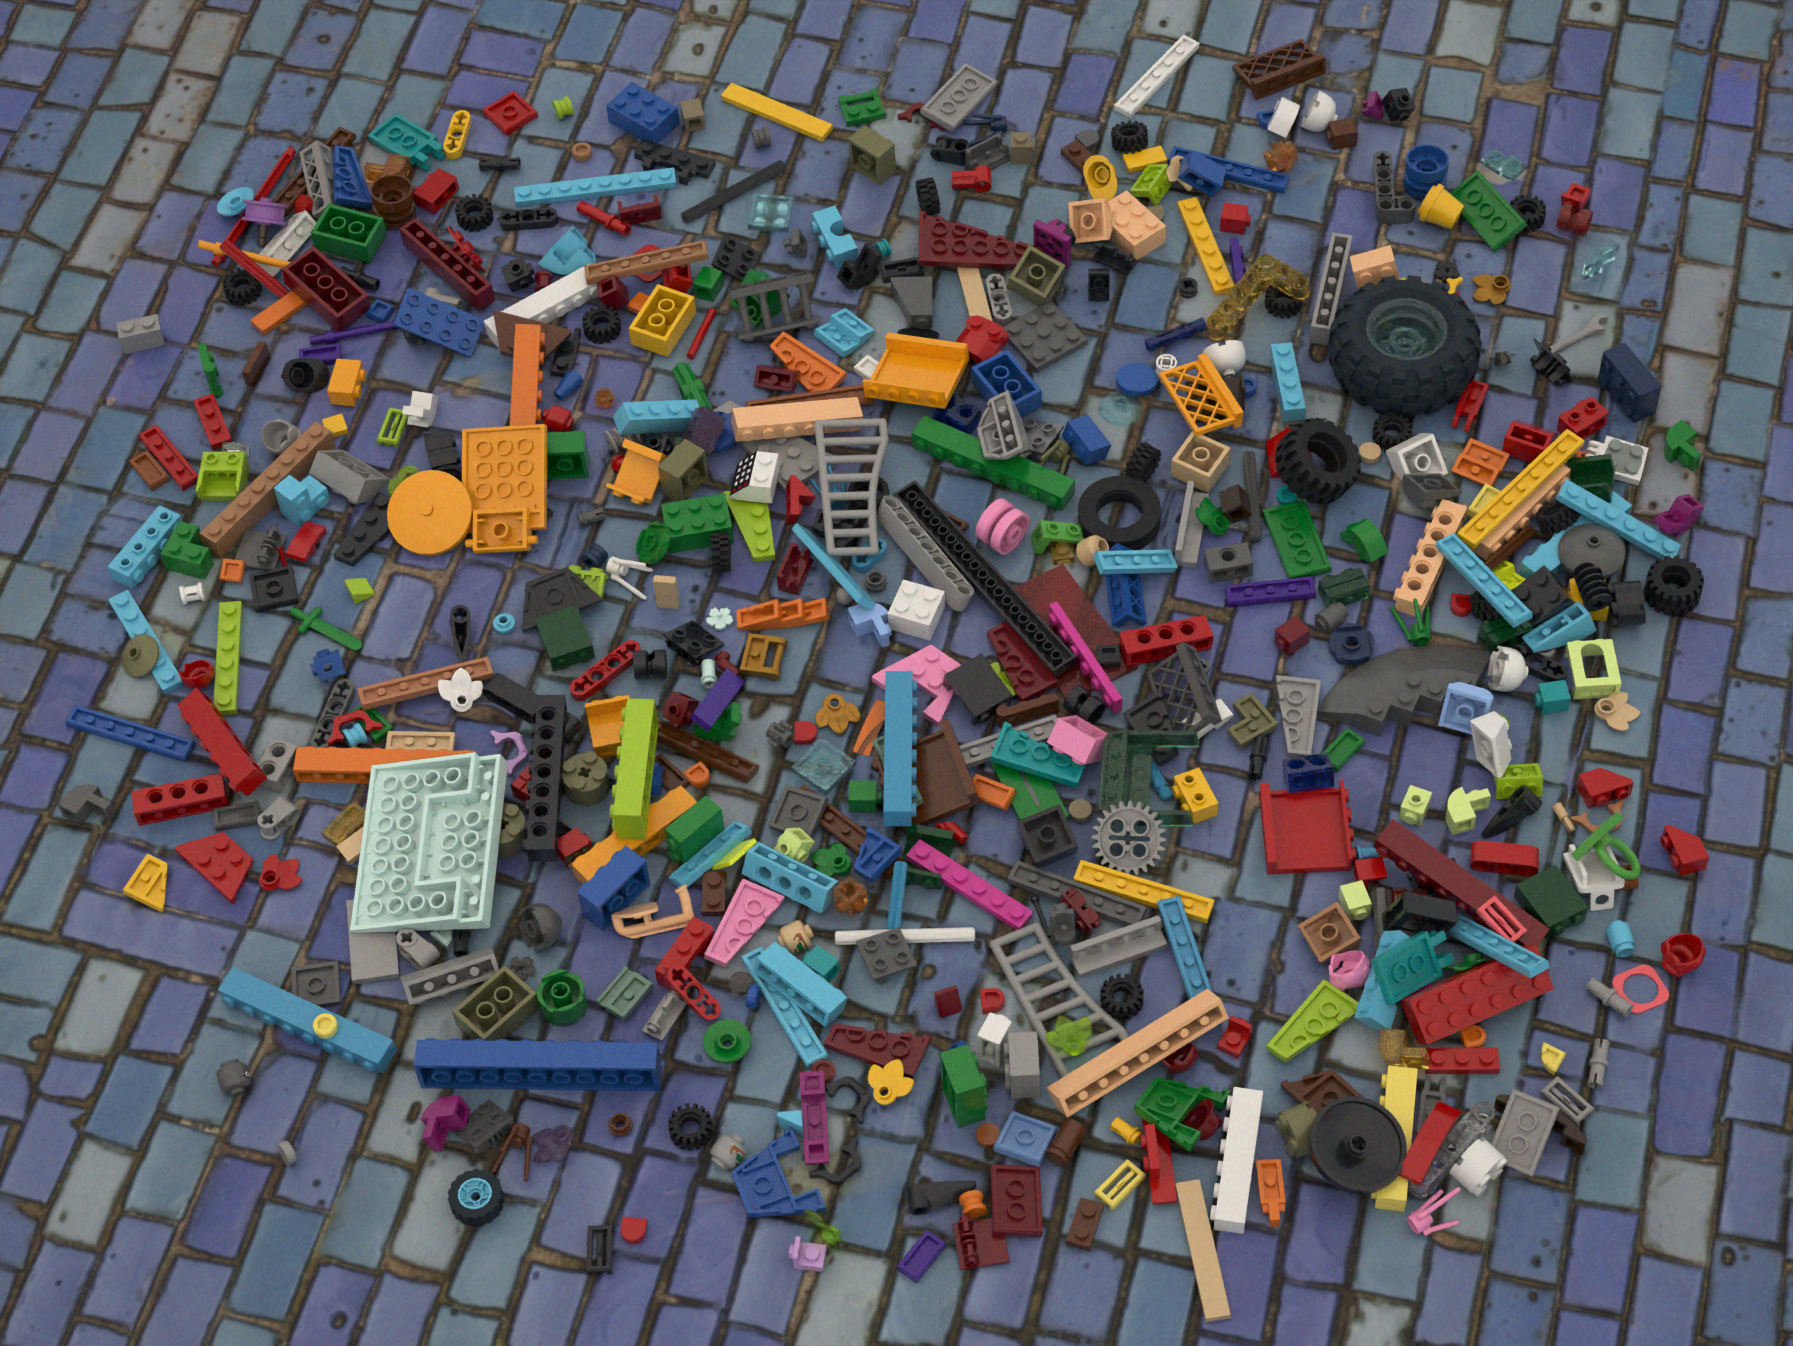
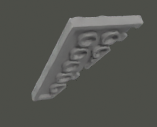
[713,400,837,494]

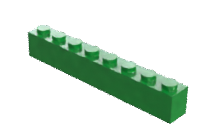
[911,415,1075,511]

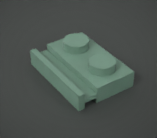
[596,966,654,1022]

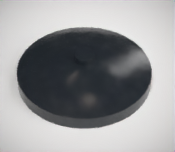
[1308,1096,1407,1194]

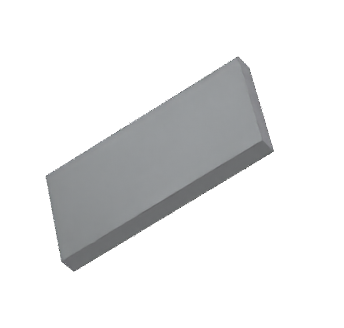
[920,63,998,132]
[346,899,400,985]

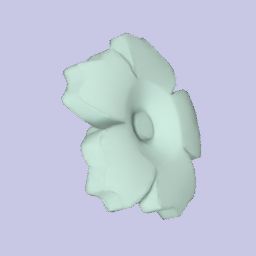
[706,607,733,630]

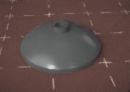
[1558,524,1626,579]

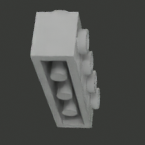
[400,947,499,1005]

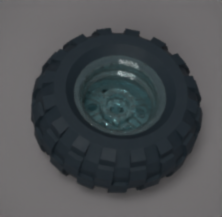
[1328,275,1482,418]

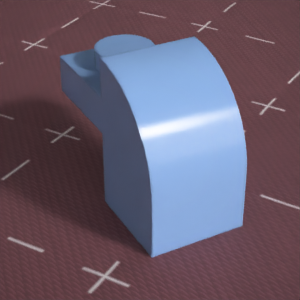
[848,603,892,648]

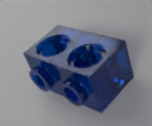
[931,394,981,435]
[1282,753,1334,793]

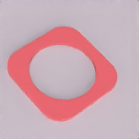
[1612,965,1669,1014]

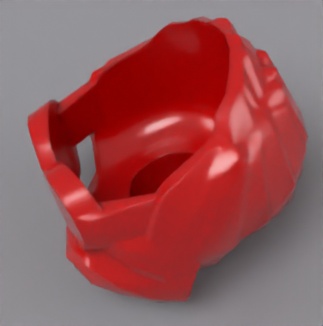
[1661,933,1706,978]

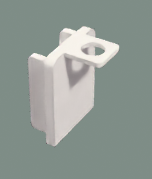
[1563,844,1625,911]

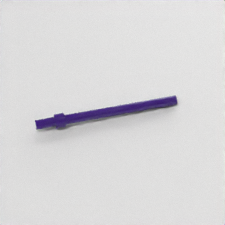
[309,320,399,345]

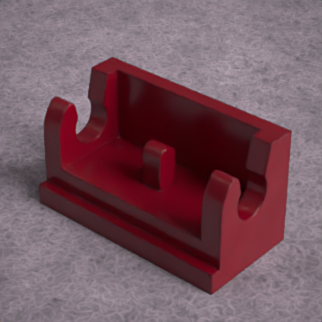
[617,194,662,225]
[777,542,813,595]

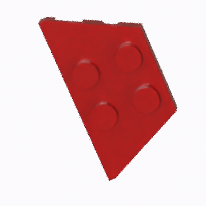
[175,832,254,904]

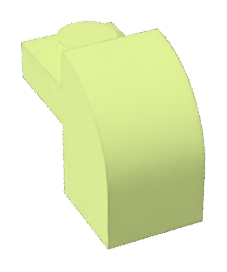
[1445,787,1491,835]

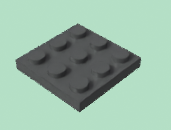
[1003,301,1088,373]

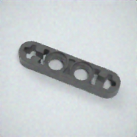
[310,679,356,748]

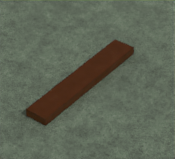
[272,127,356,217]
[657,718,759,784]
[799,784,904,879]

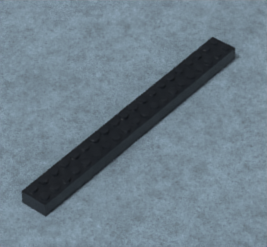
[893,480,1077,678]

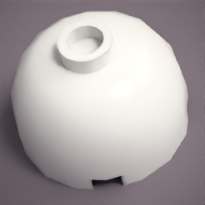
[1301,90,1338,132]
[1203,340,1246,378]
[1487,646,1528,692]

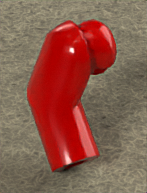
[934,822,969,844]

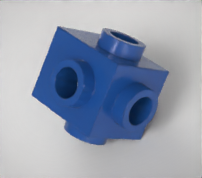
[310,649,346,683]

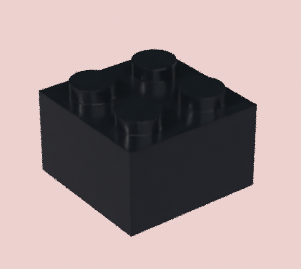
[1512,565,1576,628]
[1016,804,1078,868]

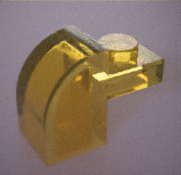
[1379,1029,1430,1070]

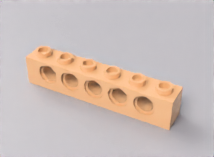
[1393,499,1467,617]

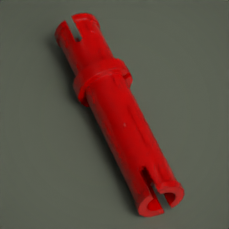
[576,200,632,237]

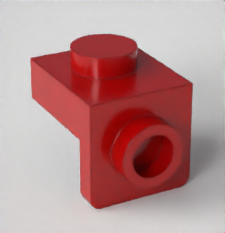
[1561,183,1591,213]

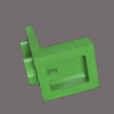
[1031,520,1084,554]

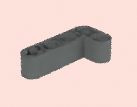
[1372,151,1416,224]

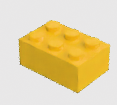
[629,284,697,357]

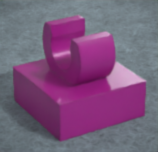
[1361,91,1384,120]

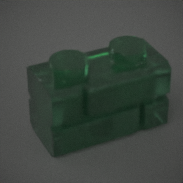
[1318,567,1371,607]

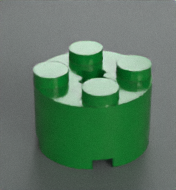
[537,969,587,1026]

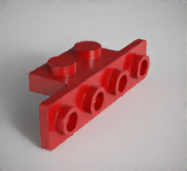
[1140,1118,1177,1205]

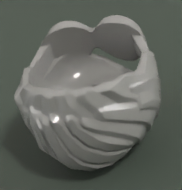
[261,418,302,455]

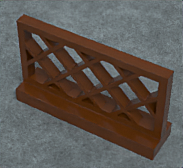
[1232,39,1326,100]

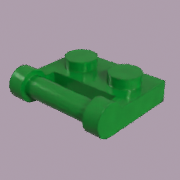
[838,88,886,127]
[197,343,223,398]

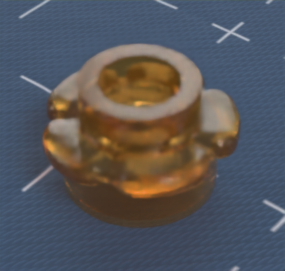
[594,388,615,408]

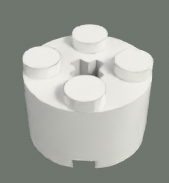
[1449,1137,1508,1197]

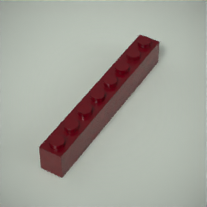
[1373,818,1550,947]

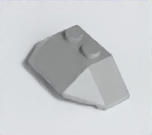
[977,390,1030,460]

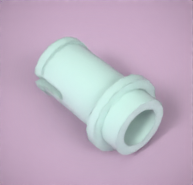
[700,659,718,689]

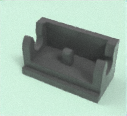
[965,133,1010,171]

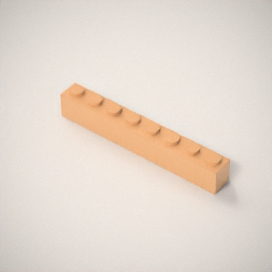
[1046,989,1229,1118]

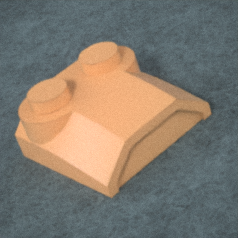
[1068,198,1113,244]

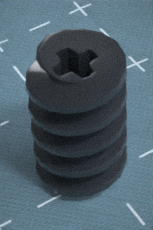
[1573,562,1613,612]

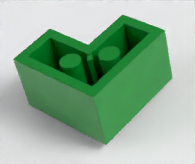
[160,521,214,580]

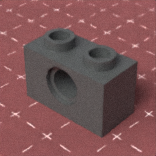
[1203,542,1253,584]

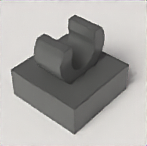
[783,228,807,258]

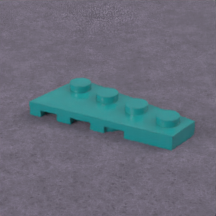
[990,721,1085,788]

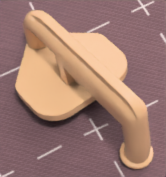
[611,884,694,938]

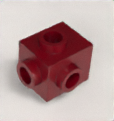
[662,691,700,728]

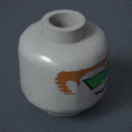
[710,1133,747,1171]

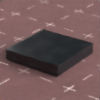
[249,565,299,613]

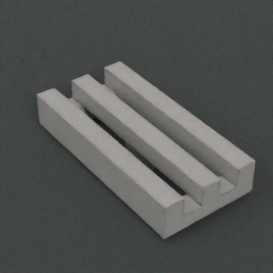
[1540,1076,1594,1126]

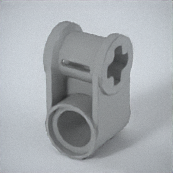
[257,796,301,841]
[396,928,440,971]

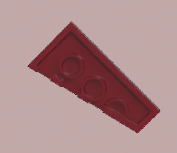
[824,1024,932,1079]

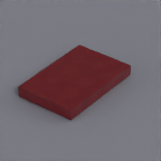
[990,1164,1043,1237]

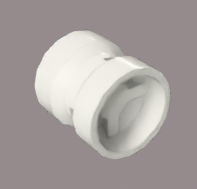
[1156,354,1177,383]

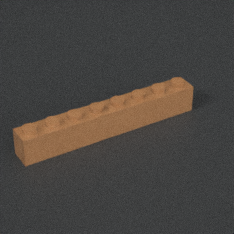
[199,421,336,559]

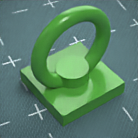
[1571,812,1641,880]

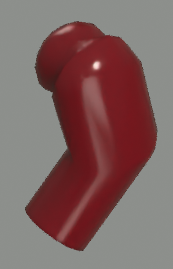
[714,651,740,675]

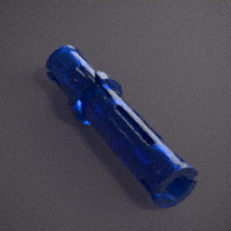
[1144,317,1207,352]

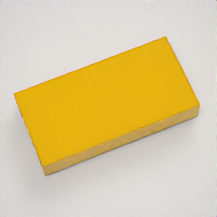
[1122,146,1167,174]

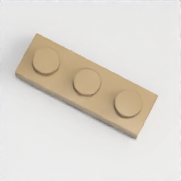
[385,731,456,751]

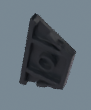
[521,567,602,632]

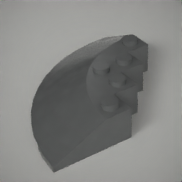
[1317,645,1491,737]

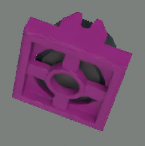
[1033,219,1076,269]

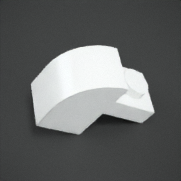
[1267,97,1300,138]
[402,391,439,427]

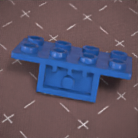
[393,288,484,357]

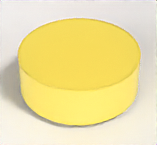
[313,1013,338,1039]

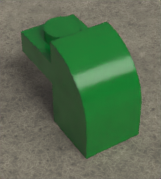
[1663,419,1701,472]
[1340,518,1388,562]
[694,702,742,741]

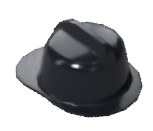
[281,358,330,392]

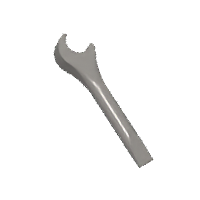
[1550,314,1608,354]

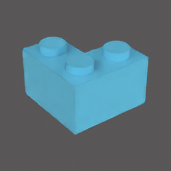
[274,475,330,527]

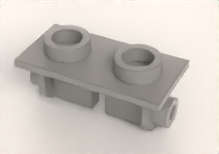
[642,990,686,1041]

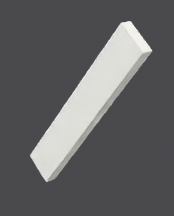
[1114,35,1200,118]

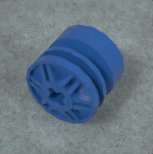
[1403,144,1449,199]

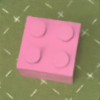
[1047,715,1113,765]

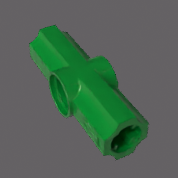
[672,362,713,420]

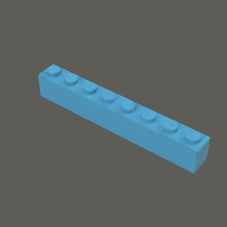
[883,671,917,826]
[218,967,397,1074]

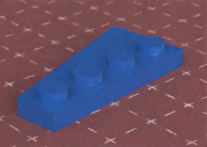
[332,145,372,209]

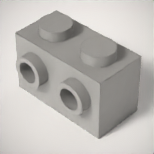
[116,314,165,354]

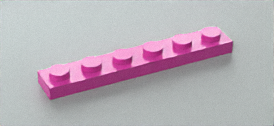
[1047,601,1122,714]
[906,839,1033,930]

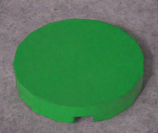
[636,521,670,565]

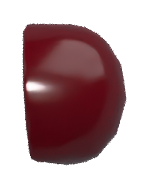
[1160,1042,1198,1074]

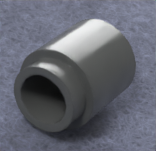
[1315,602,1348,633]

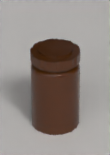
[1045,1119,1086,1167]

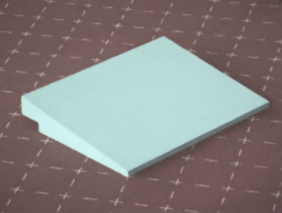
[350,752,508,933]

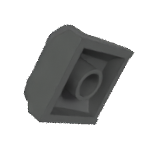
[1402,473,1462,510]

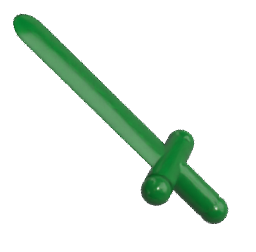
[290,607,363,651]

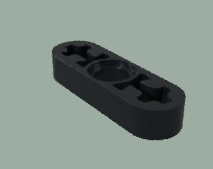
[499,208,559,231]
[1508,644,1568,682]

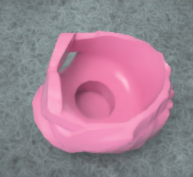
[1329,950,1372,992]

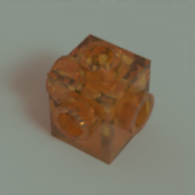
[1262,140,1299,171]
[832,875,868,917]

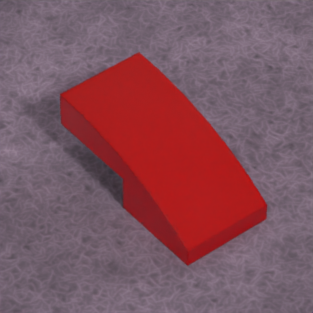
[286,521,326,562]

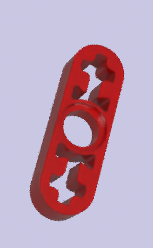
[664,964,721,1021]

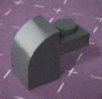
[58,784,116,826]

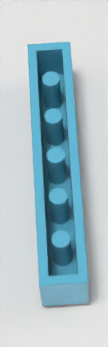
[1520,491,1632,579]

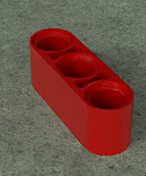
[1470,841,1539,876]

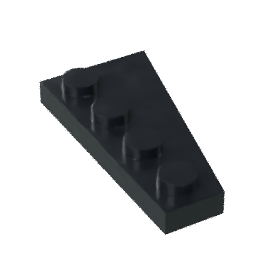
[333,492,391,567]

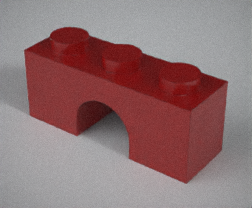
[655,916,714,991]

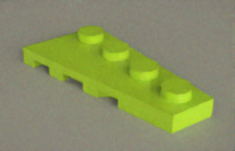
[723,491,776,563]
[1266,979,1359,1063]

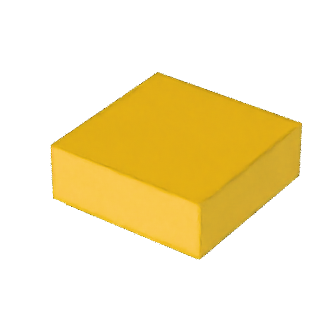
[322,413,348,438]

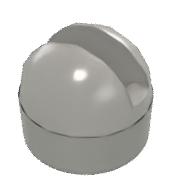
[836,587,853,605]

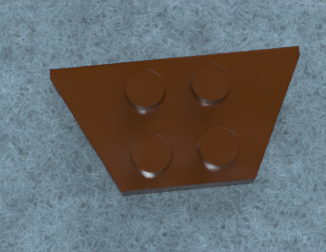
[493,310,572,365]
[1281,1069,1363,1114]

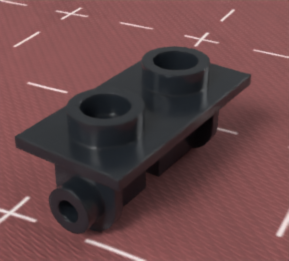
[1092,241,1138,275]

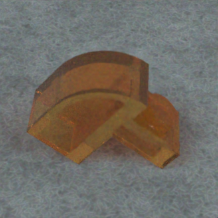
[363,154,412,183]

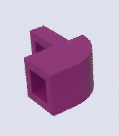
[1653,494,1705,538]
[420,1095,471,1152]

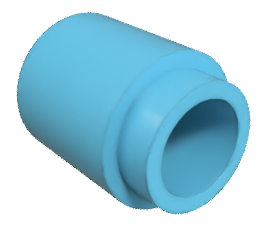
[1606,920,1635,957]

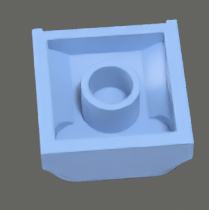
[1438,682,1494,735]

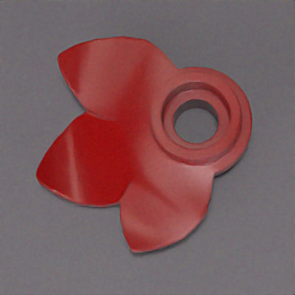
[259,854,302,891]

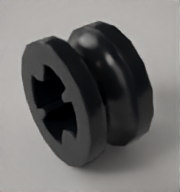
[1179,277,1198,298]

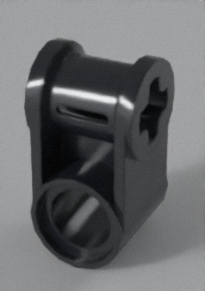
[930,135,970,166]

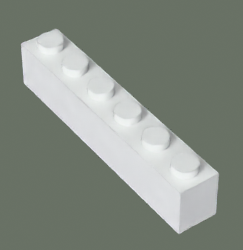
[484,264,599,350]
[1210,1087,1263,1234]

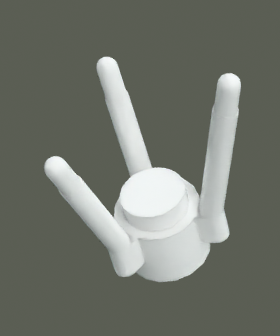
[606,556,653,600]

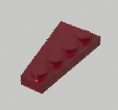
[987,622,1058,702]

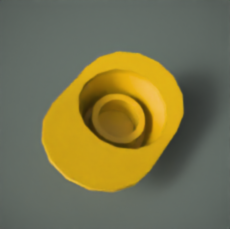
[1083,155,1118,201]

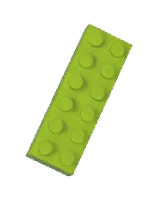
[610,699,659,840]

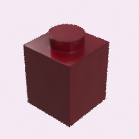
[597,274,629,310]
[1274,616,1310,656]

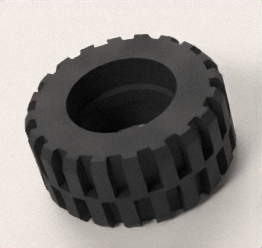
[1275,418,1361,504]

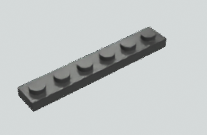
[1007,860,1147,926]

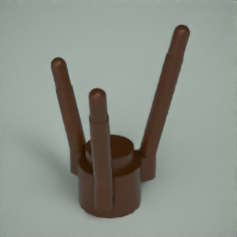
[491,1123,534,1182]

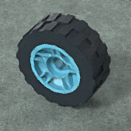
[448,1169,504,1227]

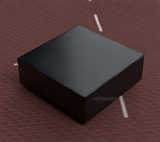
[1097,644,1121,668]

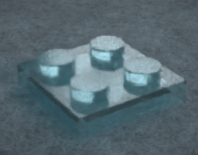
[748,194,794,232]
[791,737,856,796]

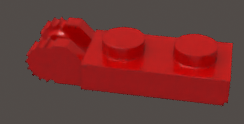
[1451,380,1489,433]

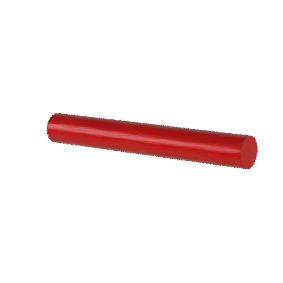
[686,308,717,359]

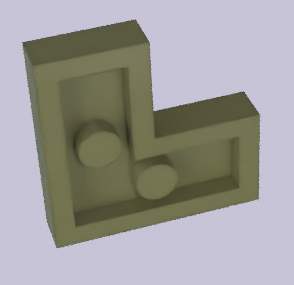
[1227,692,1278,749]

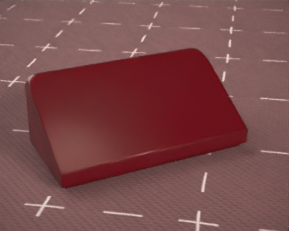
[754,365,800,393]

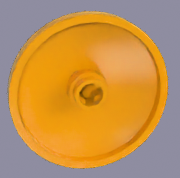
[387,470,473,556]

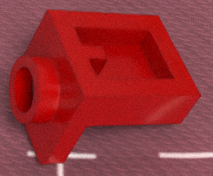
[1217,1016,1252,1059]

